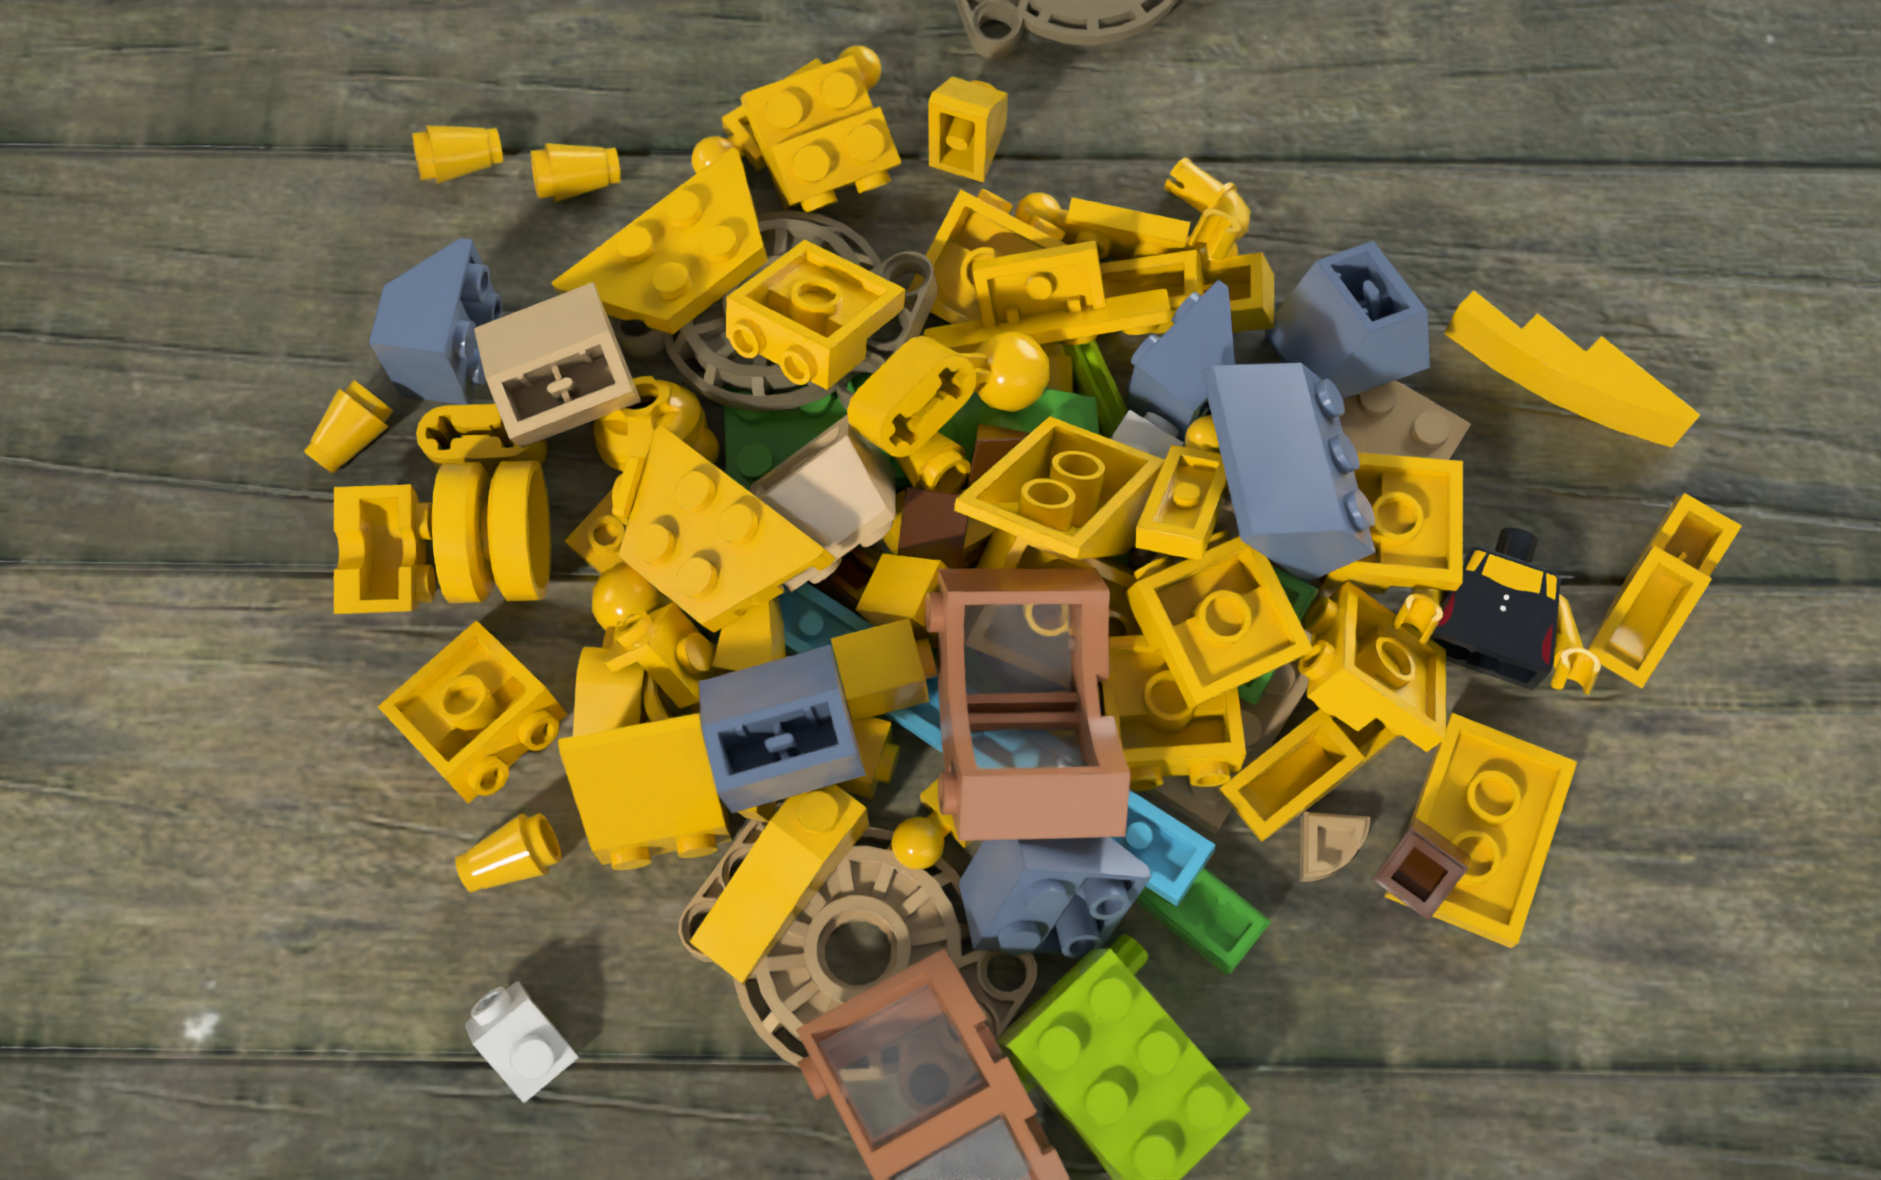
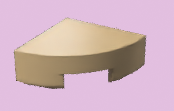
[1300,812,1370,881]

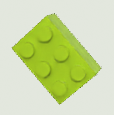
[996,949,1251,1180]

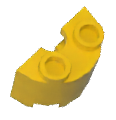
[334,484,436,614]

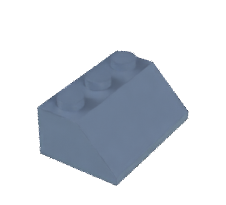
[1202,363,1376,583]

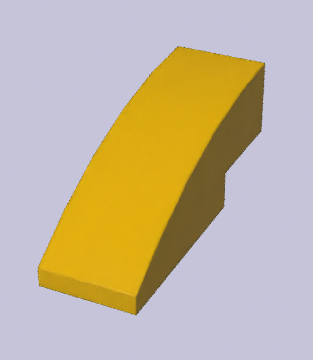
[1100,249,1274,334]
[1586,493,1742,689]
[1218,709,1401,842]

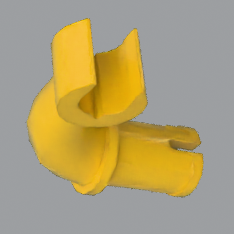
[1164,157,1251,261]

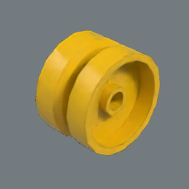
[432,460,551,603]

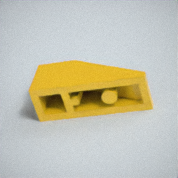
[689,784,869,985]

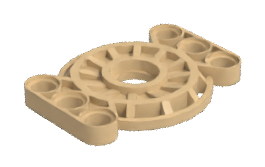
[678,797,1037,1116]

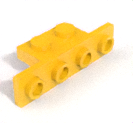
[923,240,1172,353]

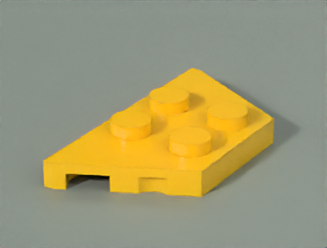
[551,146,768,334]
[618,424,836,633]

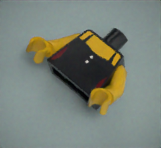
[1392,527,1601,695]

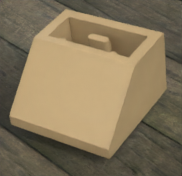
[474,282,641,448]
[749,415,896,592]

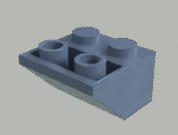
[369,238,502,405]
[1264,241,1430,399]
[1125,279,1235,447]
[699,645,865,813]
[958,837,1151,958]

